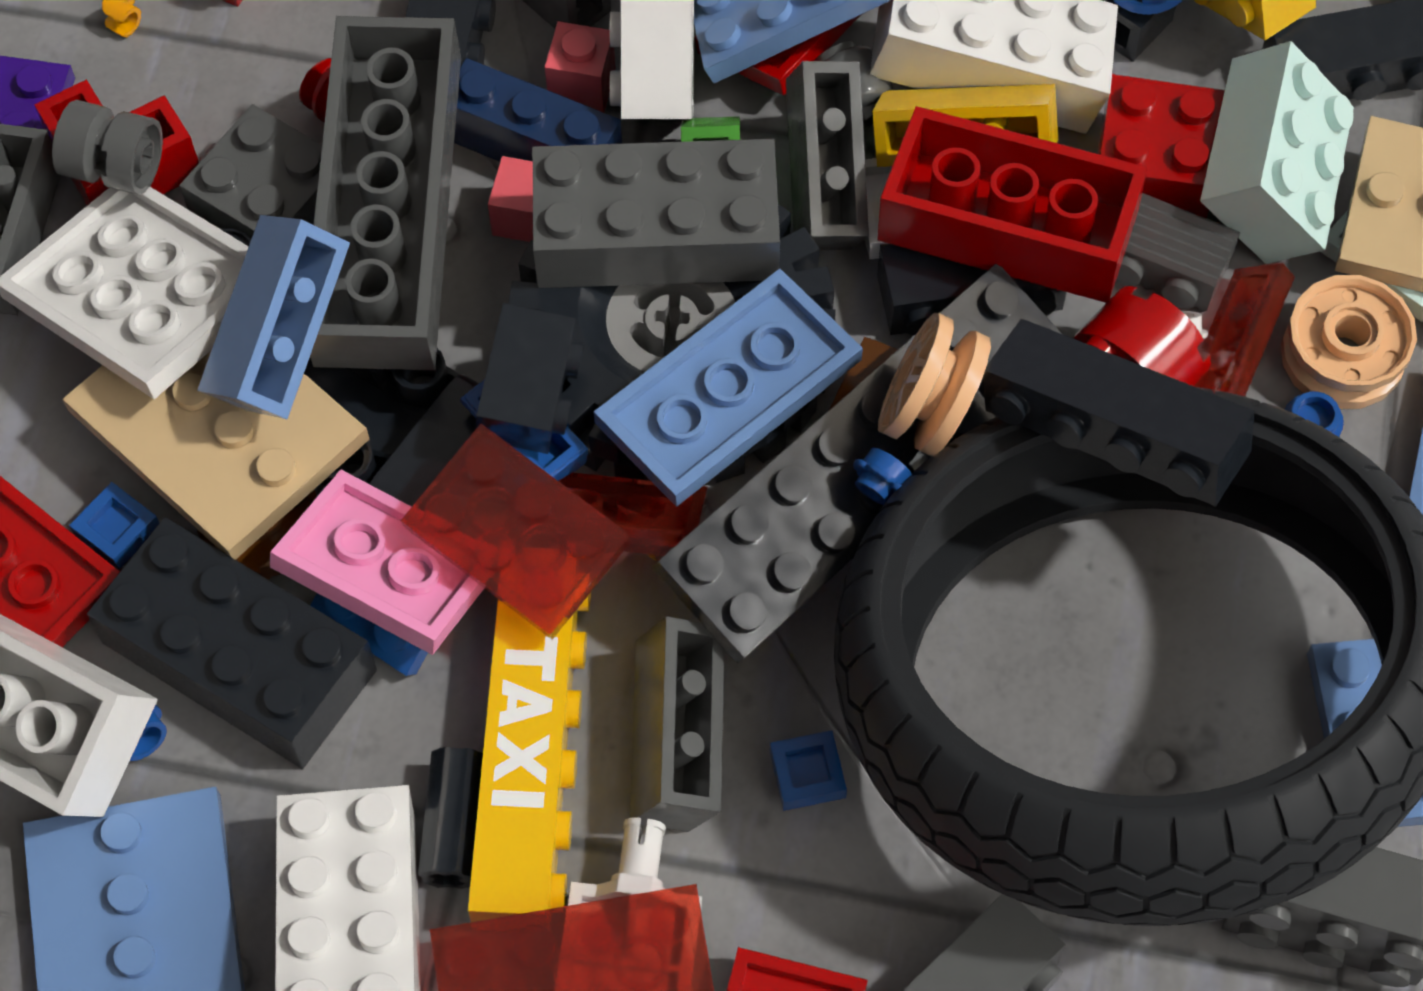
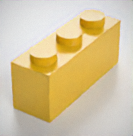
[872,84,1058,167]

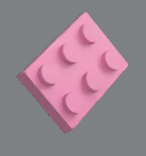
[270,470,501,655]

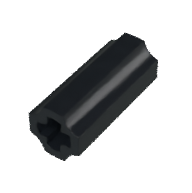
[418,747,483,889]

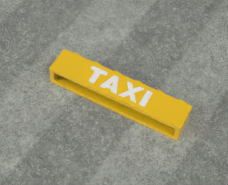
[468,547,591,934]

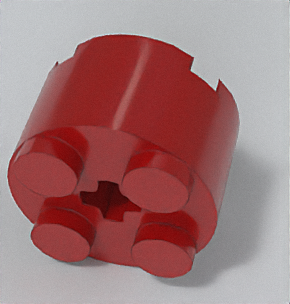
[1073,286,1211,386]

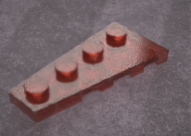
[430,884,715,991]

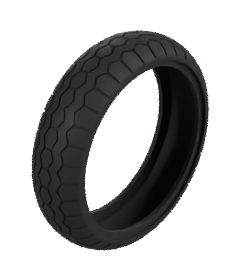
[834,387,1423,926]

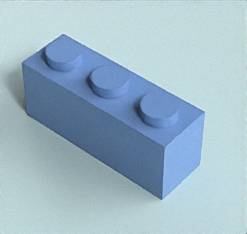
[197,215,350,419]

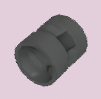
[52,100,163,195]

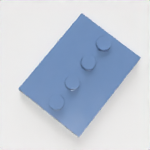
[23,787,245,991]

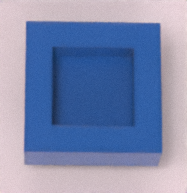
[69,482,160,570]
[769,730,847,811]

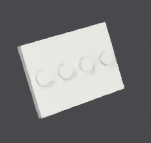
[0,187,249,399]

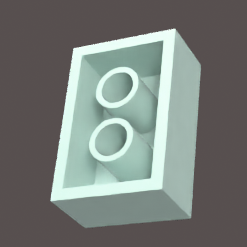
[1200,41,1354,264]

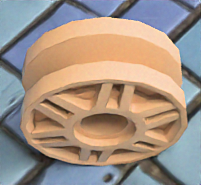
[1281,275,1417,409]
[878,313,991,457]

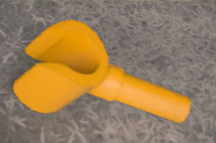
[102,0,141,37]

